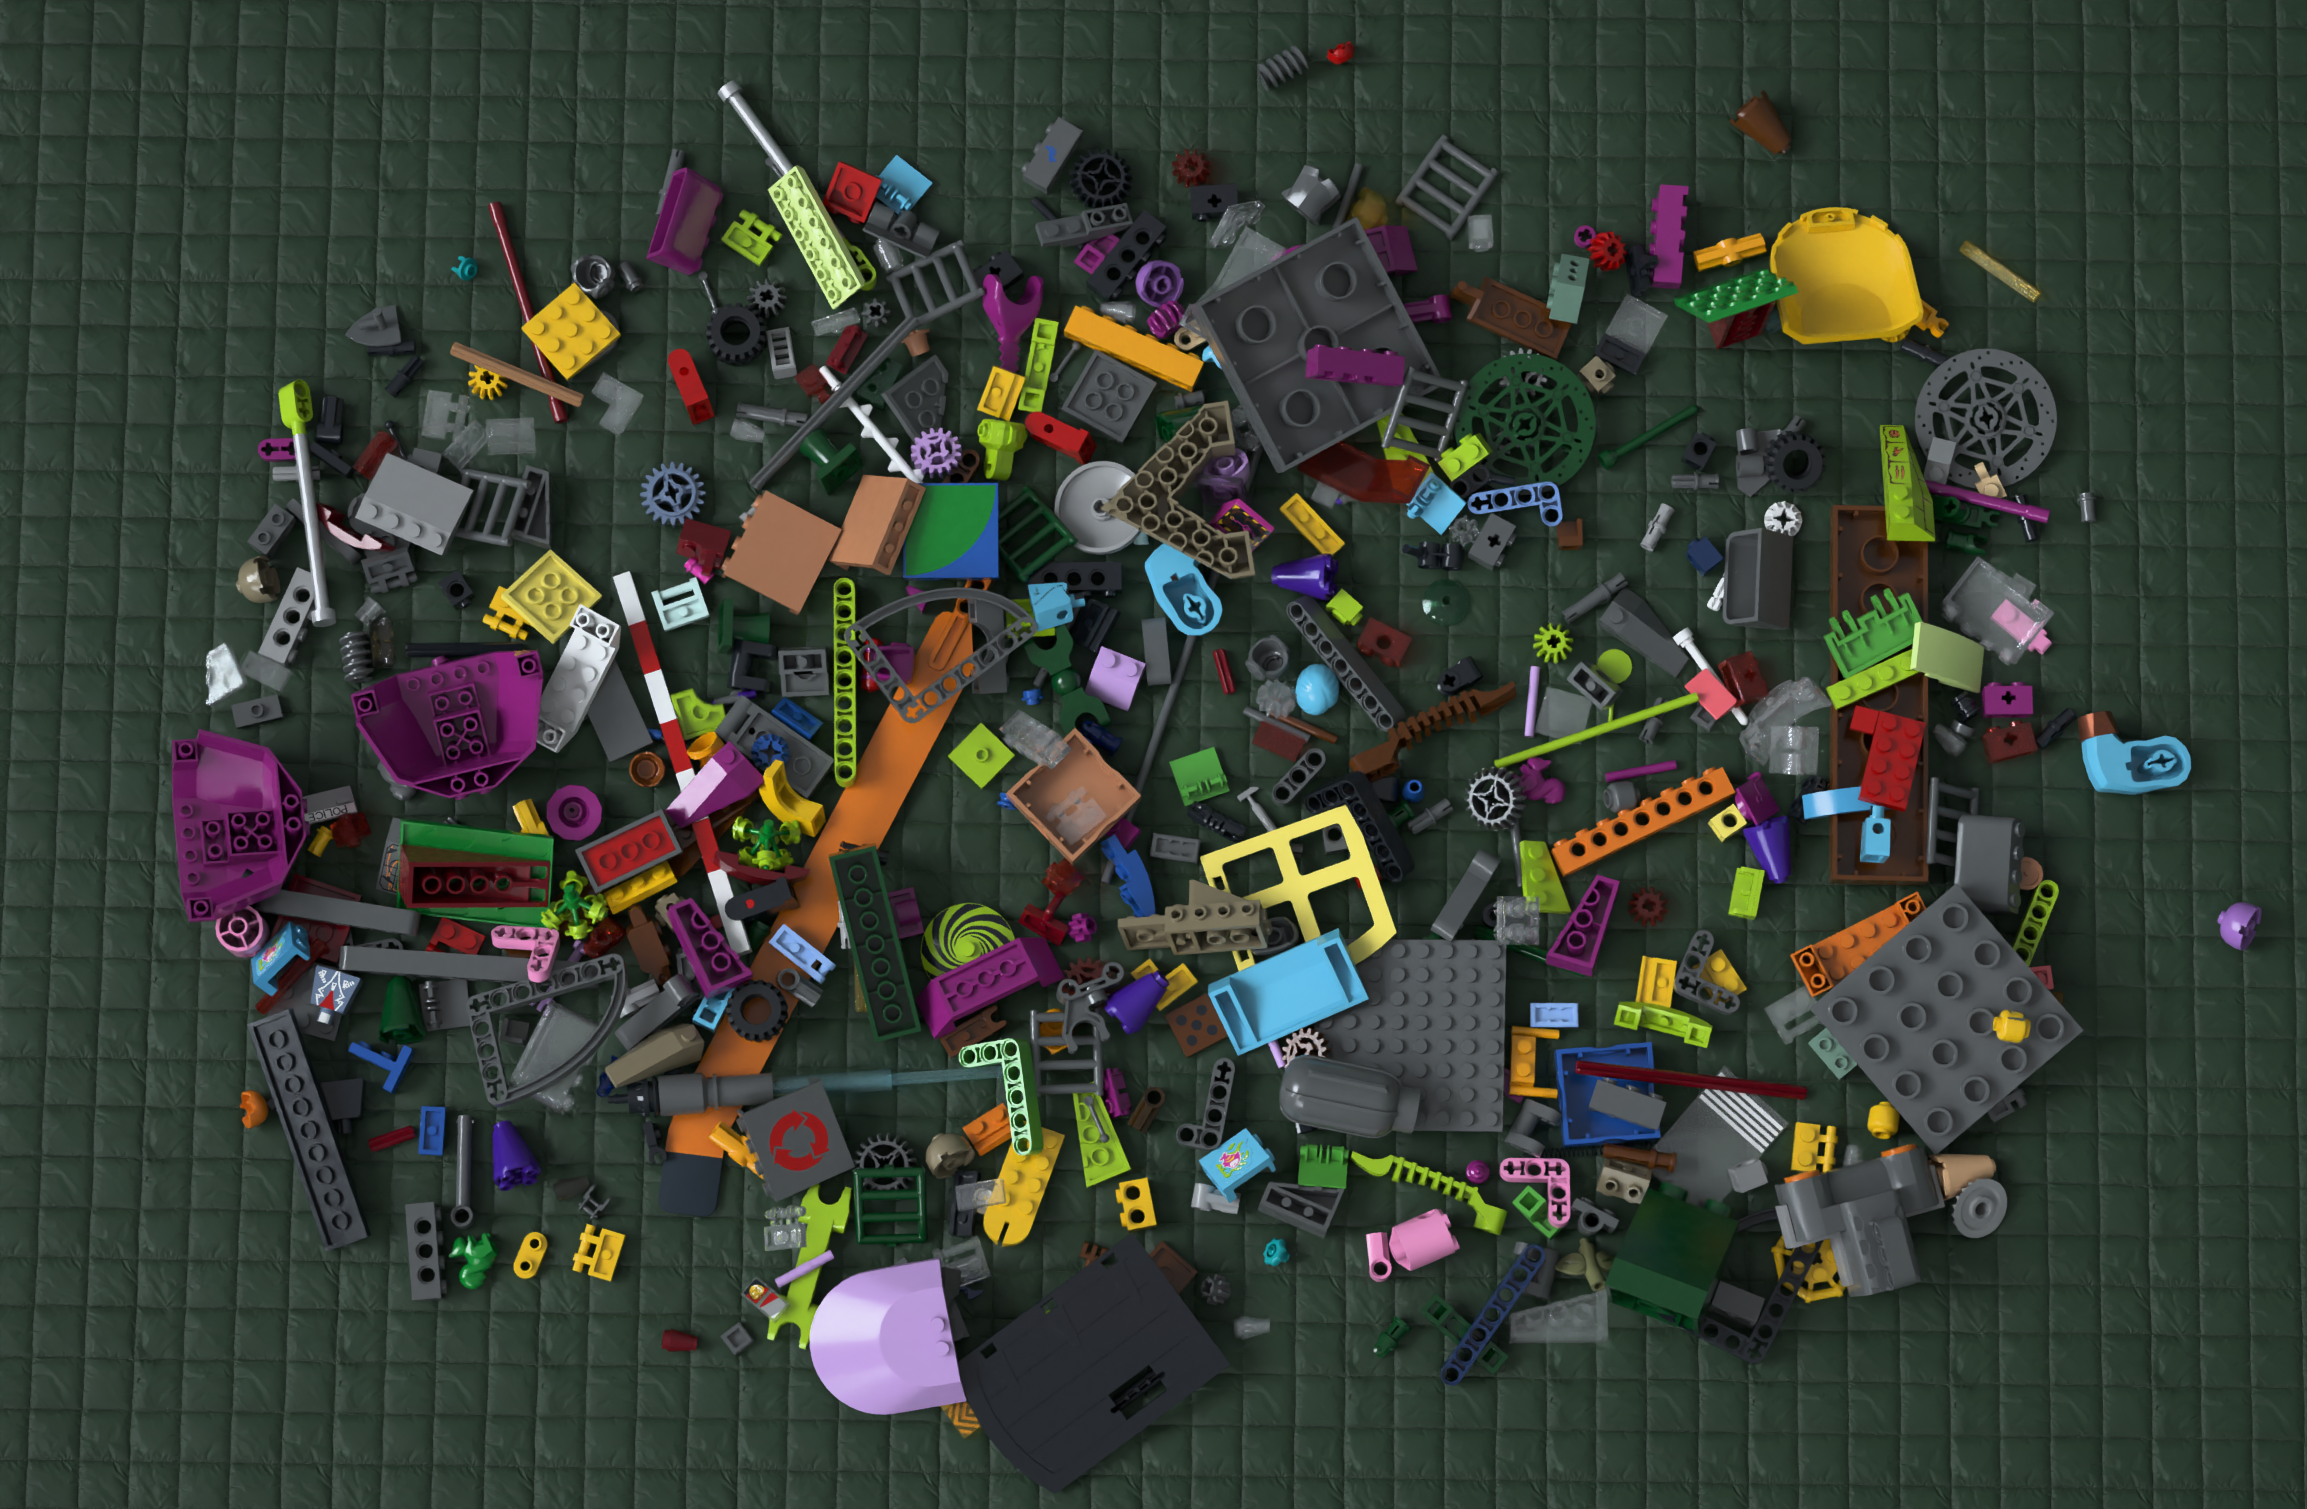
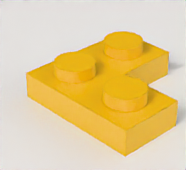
[1131,959,1198,1011]

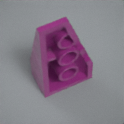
[665,741,765,829]

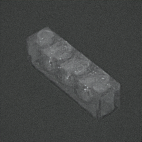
[999,709,1072,769]

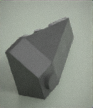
[1598,587,1689,678]

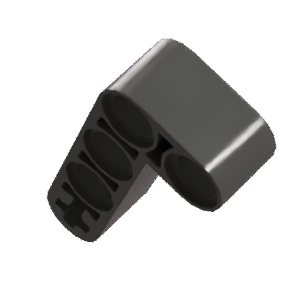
[1430,848,1501,942]
[614,974,701,1051]
[1176,1058,1235,1152]

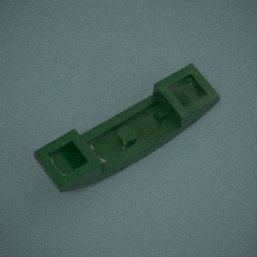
[1420,1293,1509,1375]

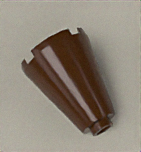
[1729,89,1792,155]

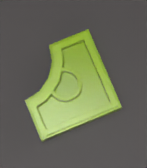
[670,688,726,740]

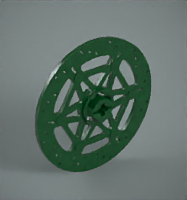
[1454,354,1596,495]

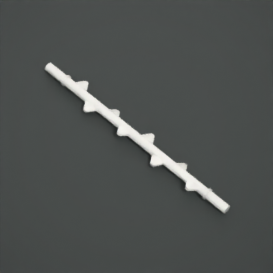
[819,366,925,483]

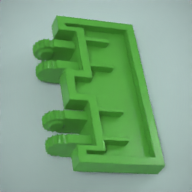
[1823,588,1923,679]

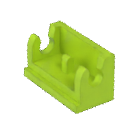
[1728,867,1765,920]

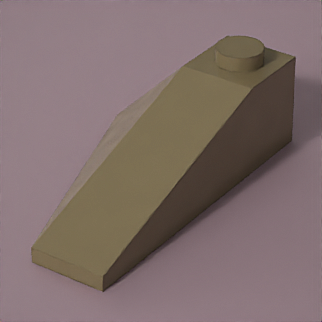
[605,1023,704,1088]

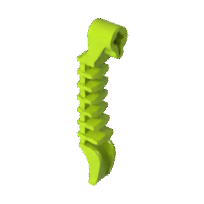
[1350,1151,1508,1235]

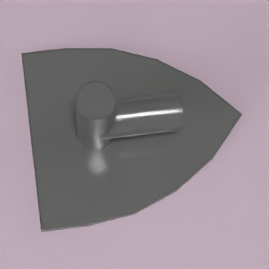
[345,305,402,347]

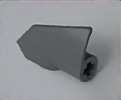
[1736,428,1781,497]

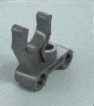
[1056,962,1124,1054]

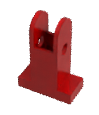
[668,349,715,425]
[1025,411,1097,465]

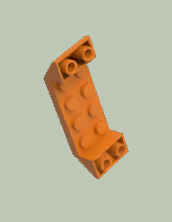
[1790,892,1926,998]

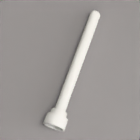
[1673,627,1749,725]

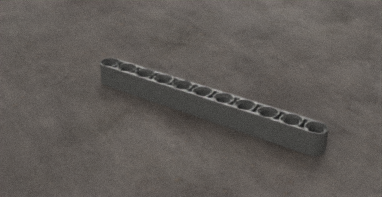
[338,946,599,989]

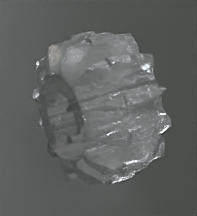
[1256,678,1297,720]

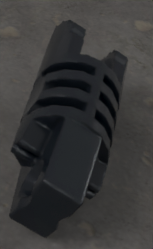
[1187,801,1247,843]

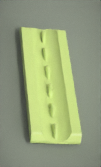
[768,165,865,310]

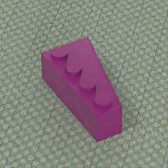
[1649,184,1689,289]
[667,898,753,999]

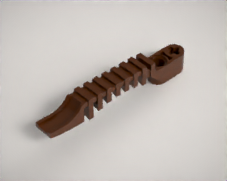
[1349,681,1516,783]

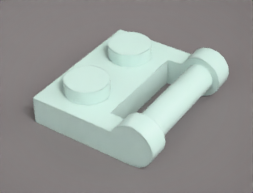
[651,577,710,632]

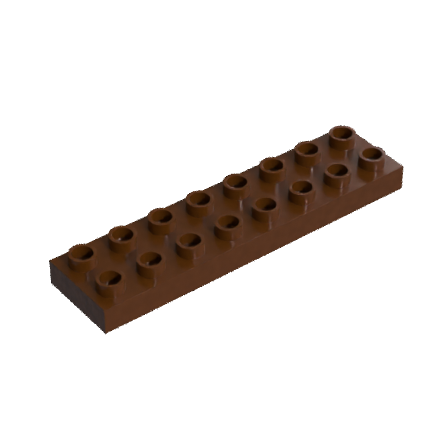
[1829,505,1928,886]

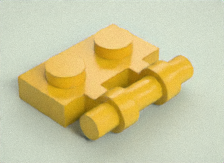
[482,586,533,641]
[1791,1122,1838,1172]
[572,1224,626,1282]

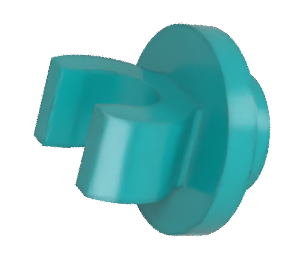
[451,256,477,281]

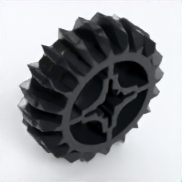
[1070,148,1133,209]

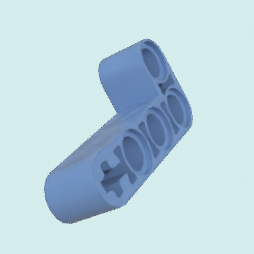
[1467,481,1562,526]

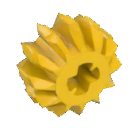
[468,365,508,400]

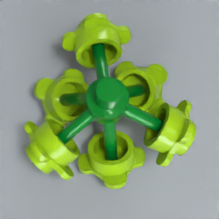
[732,816,801,871]
[541,870,608,939]

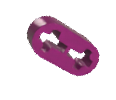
[258,438,296,462]

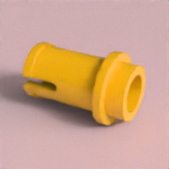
[307,826,334,857]

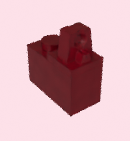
[676,518,731,577]

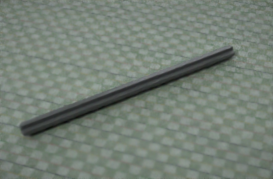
[750,314,919,490]

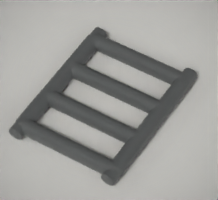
[1395,135,1499,240]
[886,240,985,329]
[1381,365,1469,462]
[455,468,532,547]
[1926,777,1979,867]
[1030,1007,1104,1098]

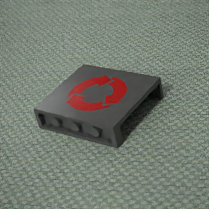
[736,1076,855,1202]

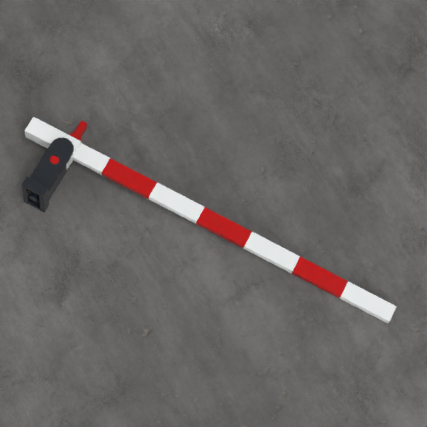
[613,571,800,957]

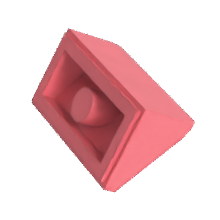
[1684,668,1737,720]

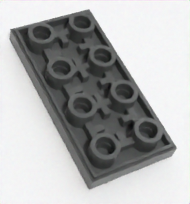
[587,658,654,763]

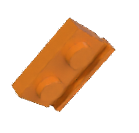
[963,1103,1012,1157]

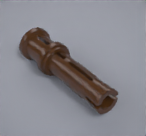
[1602,1142,1677,1174]

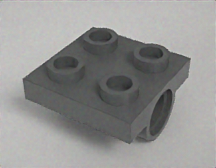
[1570,1197,1619,1236]

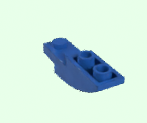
[1101,834,1155,917]

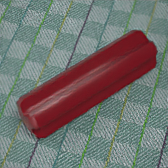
[1213,649,1236,695]
[368,1125,416,1152]

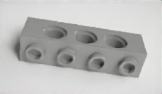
[258,567,316,668]

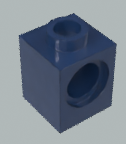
[1685,536,1723,577]

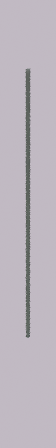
[1101,163,1364,884]

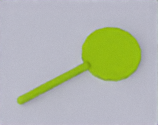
[1597,649,1632,722]

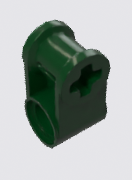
[1931,495,1971,524]

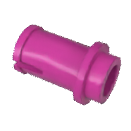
[684,558,715,585]

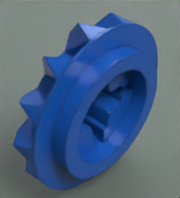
[751,734,790,771]

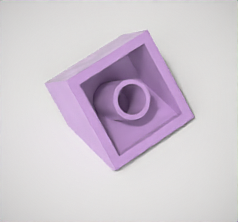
[1085,646,1146,712]

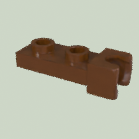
[939,1005,1008,1059]

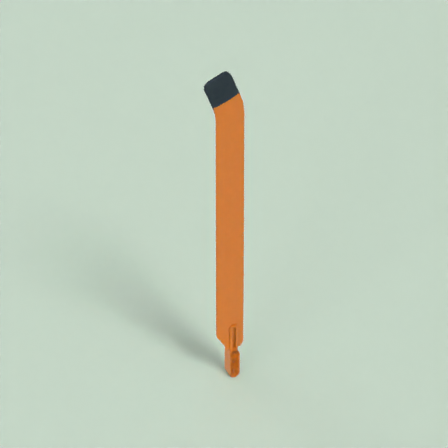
[658,569,1000,1217]

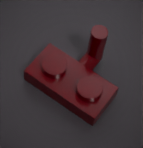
[1018,892,1069,946]

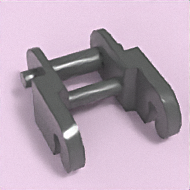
[578,1183,613,1220]

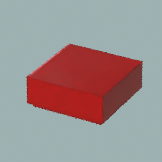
[1849,705,1879,735]

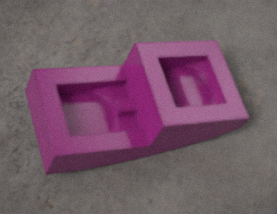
[1074,234,1120,275]

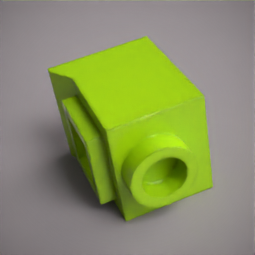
[1326,589,1363,626]

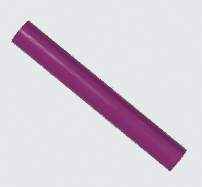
[1605,760,1677,782]

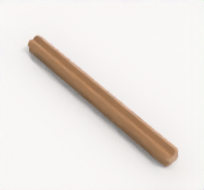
[450,342,584,407]

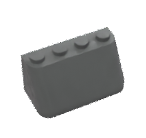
[1723,528,1793,630]
[1954,815,2025,915]

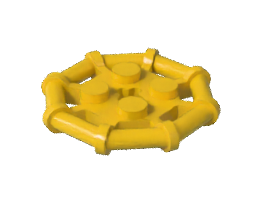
[1771,1236,1847,1304]

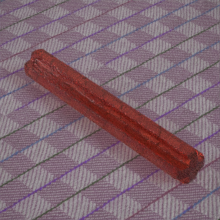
[255,938,327,1015]

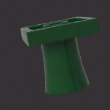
[800,428,864,496]
[717,598,770,654]

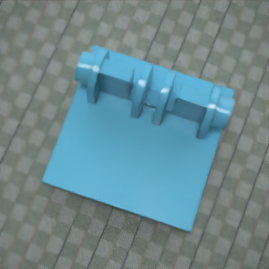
[875,155,933,214]
[1407,472,1467,535]

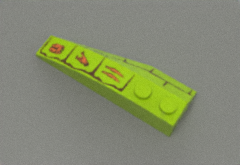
[1880,425,1935,541]

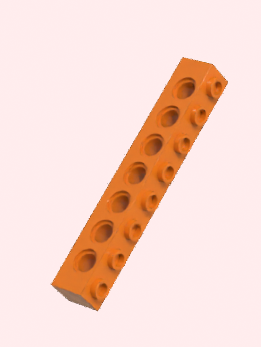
[1551,767,1735,878]

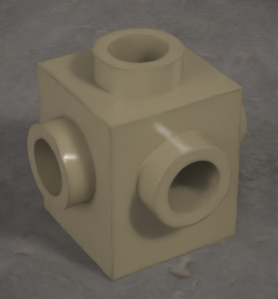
[1578,356,1616,396]
[654,893,685,934]

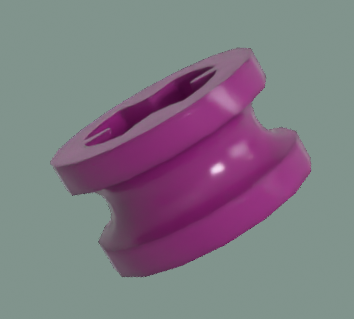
[1574,225,1596,248]

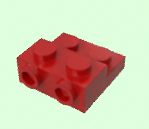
[822,161,883,224]

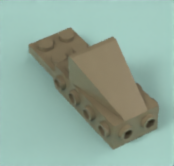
[1118,880,1272,955]

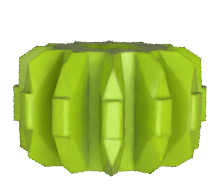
[1533,623,1573,664]

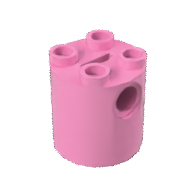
[215,906,270,958]
[1389,1209,1460,1271]

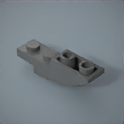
[1035,203,1133,248]

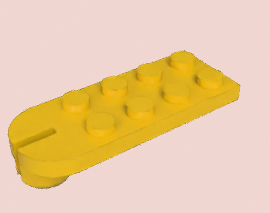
[983,1120,1065,1247]

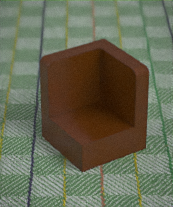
[1557,518,1583,550]

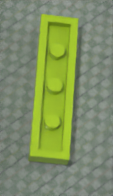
[1826,649,1920,710]

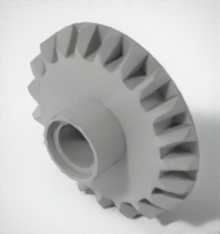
[1951,1177,2007,1238]

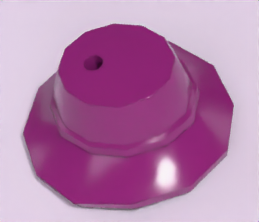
[547,785,602,841]

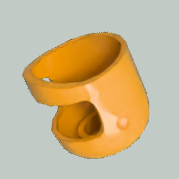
[687,732,725,769]

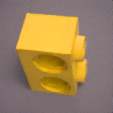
[1115,1178,1156,1232]

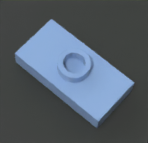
[1530,1003,1579,1028]

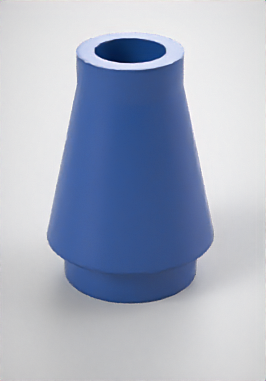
[1401,780,1425,803]

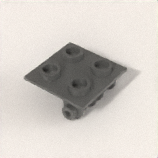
[419,980,470,1031]

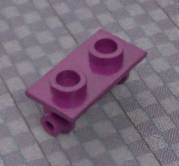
[1103,1068,1132,1120]

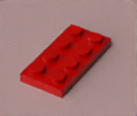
[1858,711,1926,812]

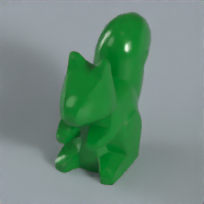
[449,1232,498,1290]

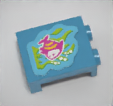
[251,921,311,996]

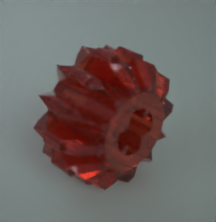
[1172,148,1211,188]
[1628,887,1668,927]

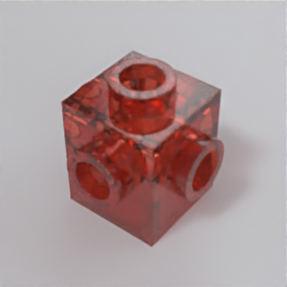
[330,812,372,849]
[1041,858,1085,898]

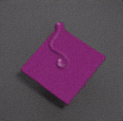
[1735,771,1780,825]

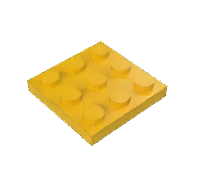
[521,282,621,381]

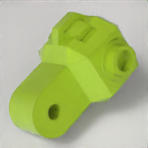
[978,419,1027,481]

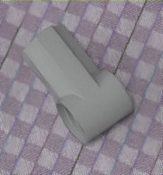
[611,979,660,1019]
[1191,1183,1241,1215]

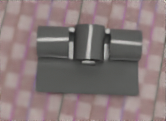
[862,202,940,260]

